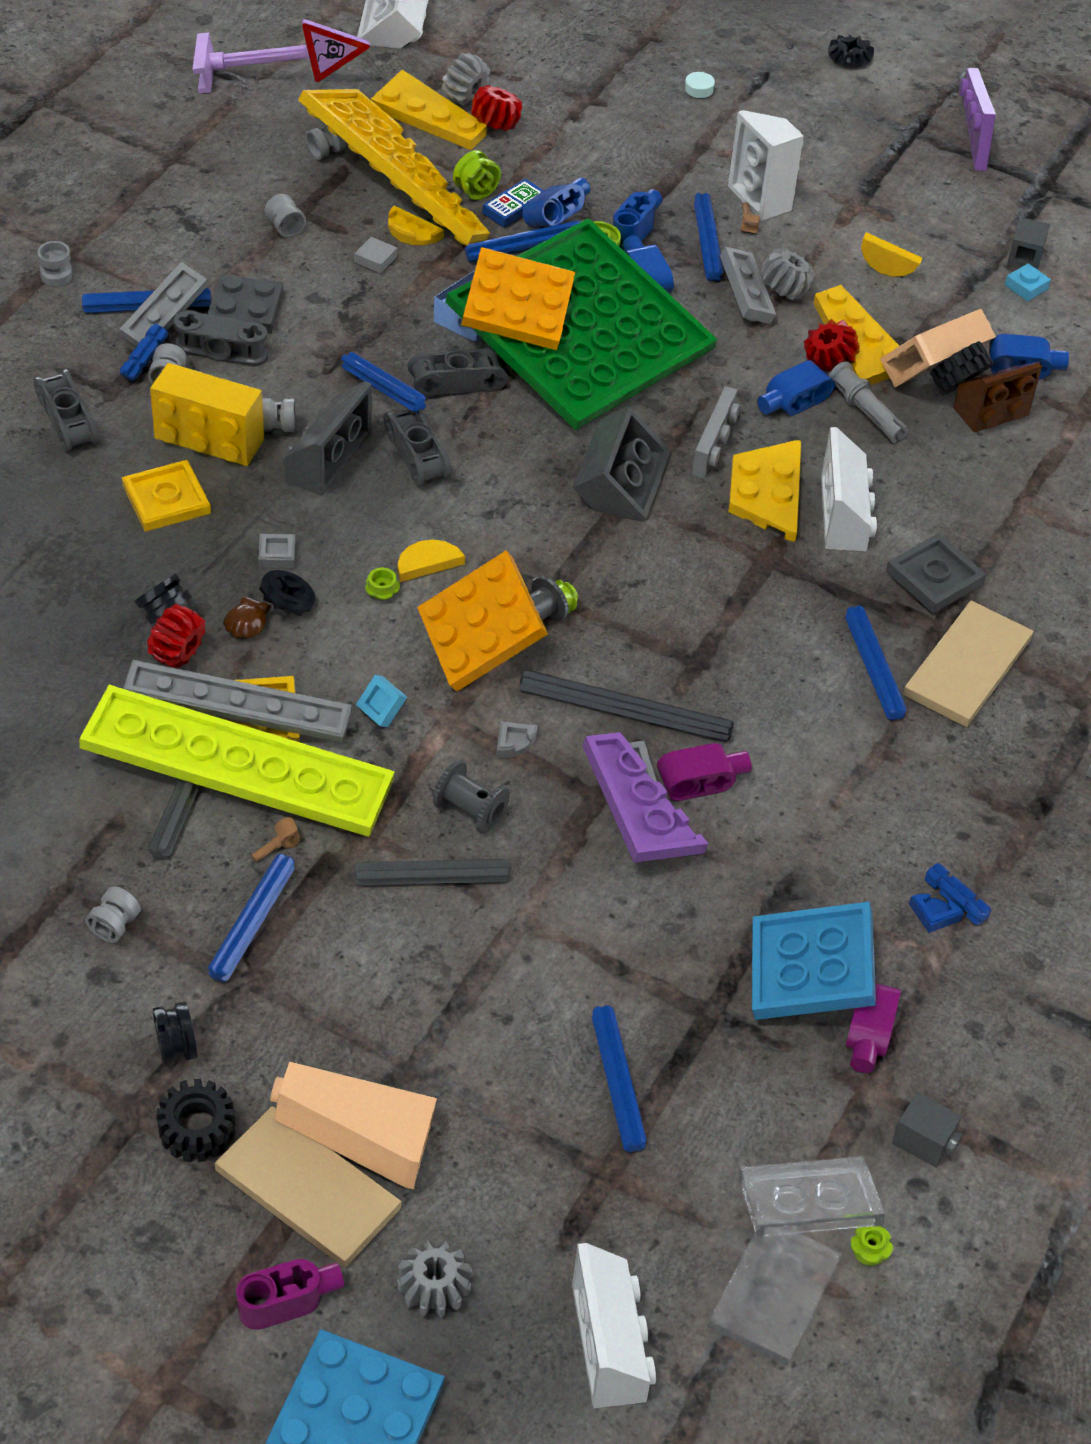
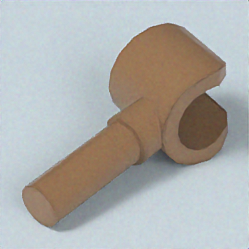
[740,202,760,234]
[251,817,300,863]

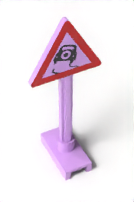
[193,19,370,94]

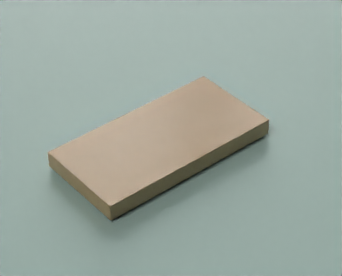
[903,600,1034,727]
[215,1106,401,1268]

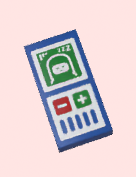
[482,178,544,228]

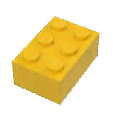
[150,363,264,466]

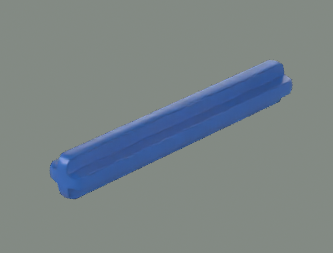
[694,193,723,282]
[465,221,580,262]
[82,288,211,313]
[341,352,426,413]
[845,605,907,721]
[208,853,295,982]
[592,1005,646,1153]

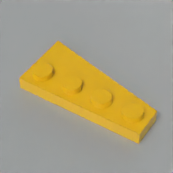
[370,70,487,150]
[813,285,899,386]

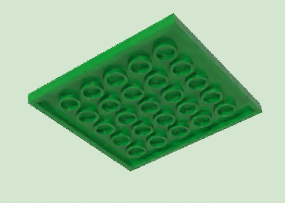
[445,218,718,430]

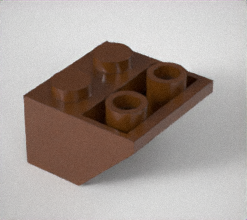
[953,362,1042,433]

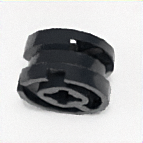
[134,573,192,625]
[152,1001,198,1066]

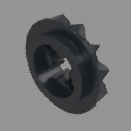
[828,34,874,67]
[259,570,316,616]

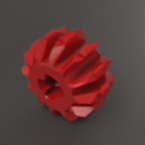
[471,85,523,131]
[803,318,860,372]
[147,604,206,669]

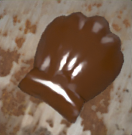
[223,596,272,638]

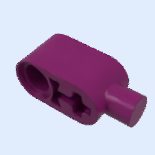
[657,743,752,801]
[845,983,901,1073]
[236,1259,344,1330]

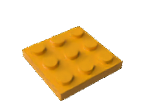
[461,247,575,350]
[417,550,548,692]

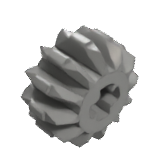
[442,52,490,106]
[759,248,816,300]
[397,1240,472,1319]

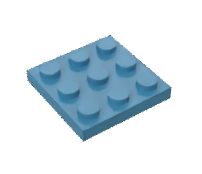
[752,901,876,1020]
[265,1329,445,1444]

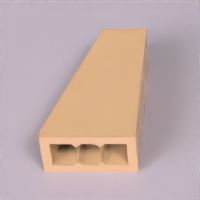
[880,309,996,387]
[270,1062,437,1190]

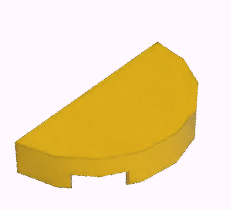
[388,205,444,246]
[861,232,922,277]
[397,539,465,582]

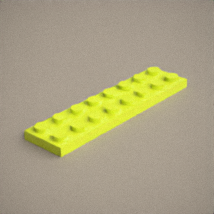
[79,685,395,837]

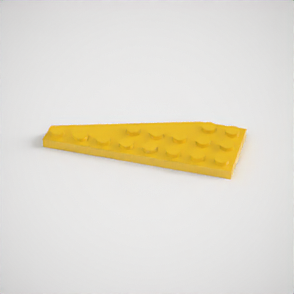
[298,89,490,246]

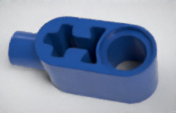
[523,177,591,228]
[612,189,663,250]
[622,235,674,293]
[989,334,1069,380]
[757,360,835,416]

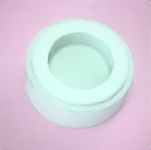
[685,72,715,98]

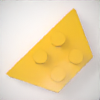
[728,440,801,542]

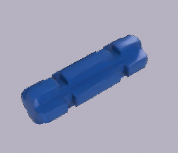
[120,324,168,382]
[925,863,992,925]

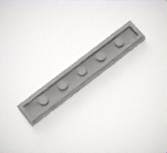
[123,660,351,743]

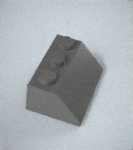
[283,381,372,496]
[573,406,671,522]

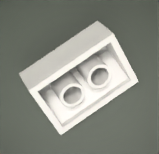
[357,0,429,49]
[728,110,804,221]
[821,427,877,551]
[572,1243,656,1409]

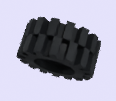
[929,341,994,395]
[157,1079,235,1162]

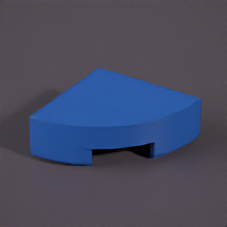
[909,894,964,933]

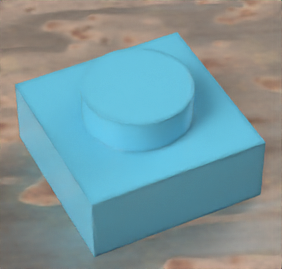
[1005,263,1051,301]
[355,675,407,727]

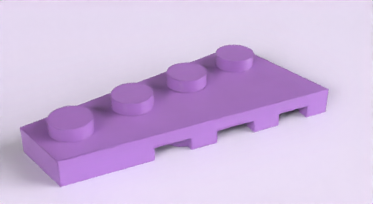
[959,68,996,171]
[583,732,708,863]

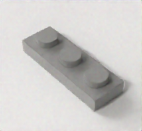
[720,246,776,324]
[120,262,207,346]
[692,386,740,478]

